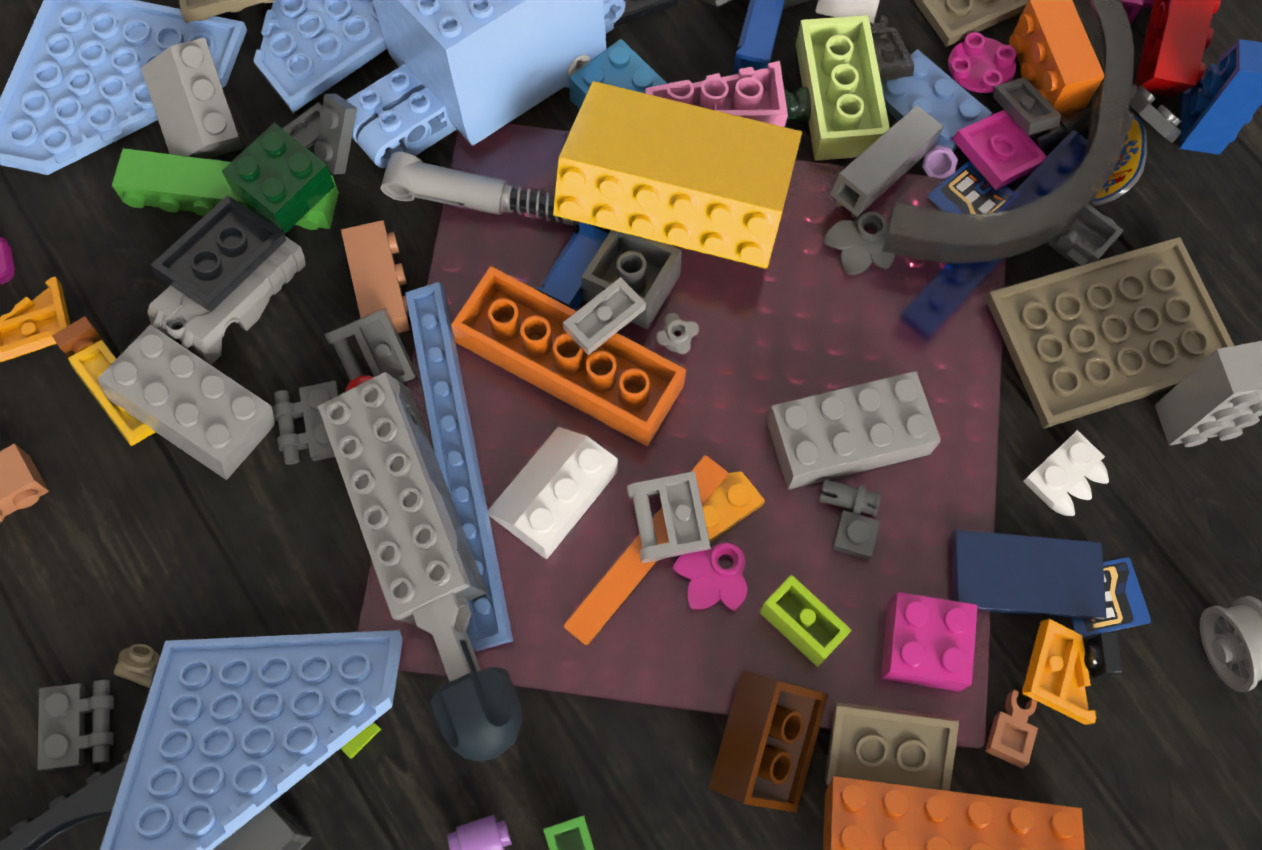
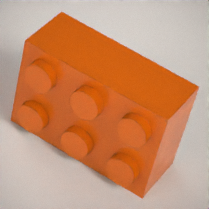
[1009,0,1105,117]

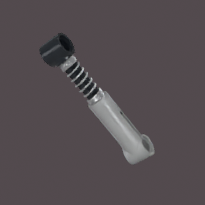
[381,152,609,234]

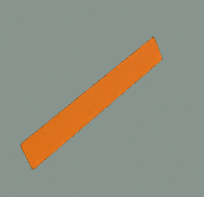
[564,455,728,645]

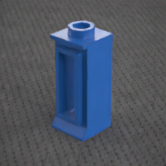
[733,0,785,74]
[537,222,608,311]

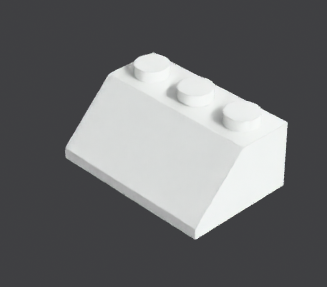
[488,427,618,560]

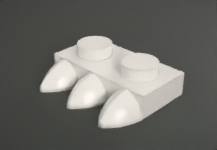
[1023,430,1109,516]

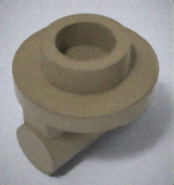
[114,644,160,688]

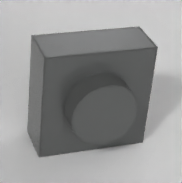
[832,510,881,561]

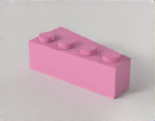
[645,61,788,127]

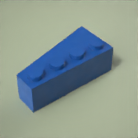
[1179,39,1262,155]

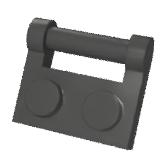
[324,308,417,383]

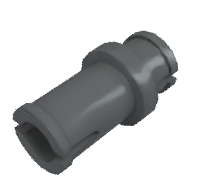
[819,479,882,517]

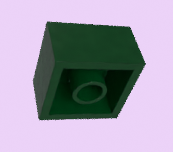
[222,123,335,234]

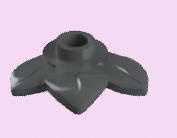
[824,212,895,275]

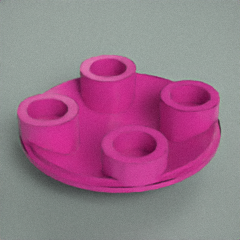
[948,32,1016,93]

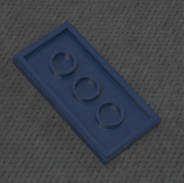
[951,530,1107,620]

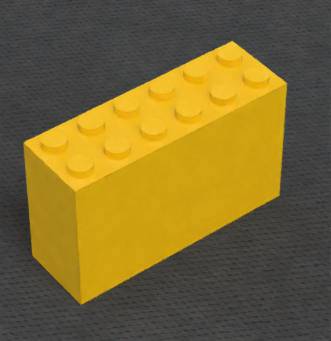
[553,81,802,269]

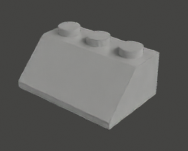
[141,37,243,159]

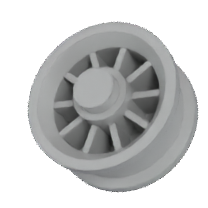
[1200,596,1262,692]

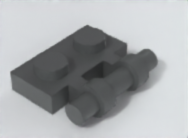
[272,380,340,465]
[37,680,114,772]

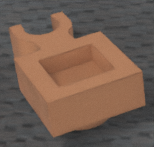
[985,690,1038,768]

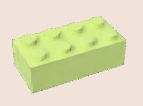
[795,15,890,161]

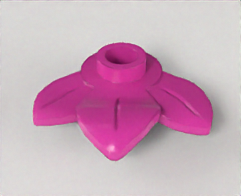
[673,542,748,611]

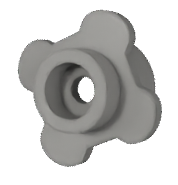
[656,313,699,354]

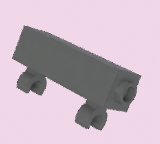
[830,105,944,219]

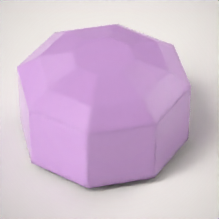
[922,144,958,180]

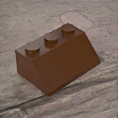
[708,669,829,813]

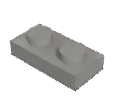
[563,277,646,355]

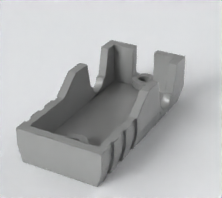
[147,237,306,365]

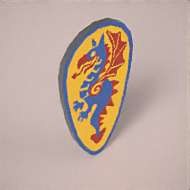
[1075,114,1147,206]

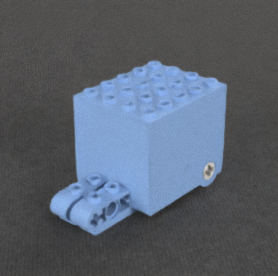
[346,0,625,168]

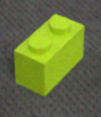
[759,574,852,667]

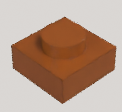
[52,316,105,357]

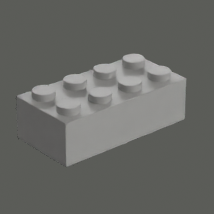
[98,325,275,480]
[1155,341,1262,447]
[766,371,941,490]

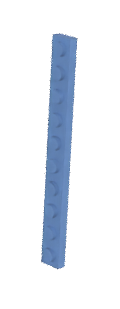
[405,282,513,651]

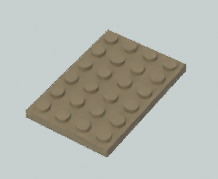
[985,237,1234,429]

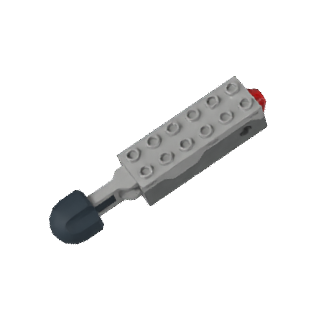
[318,372,522,762]

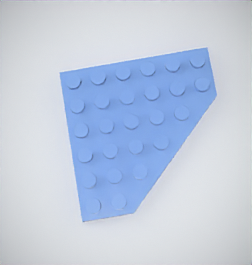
[0,0,247,175]
[253,0,388,113]
[100,630,403,850]

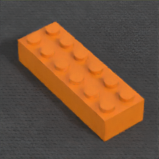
[451,266,686,447]
[823,776,1085,850]

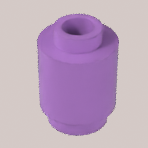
[447,814,512,850]

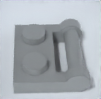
[627,471,710,563]

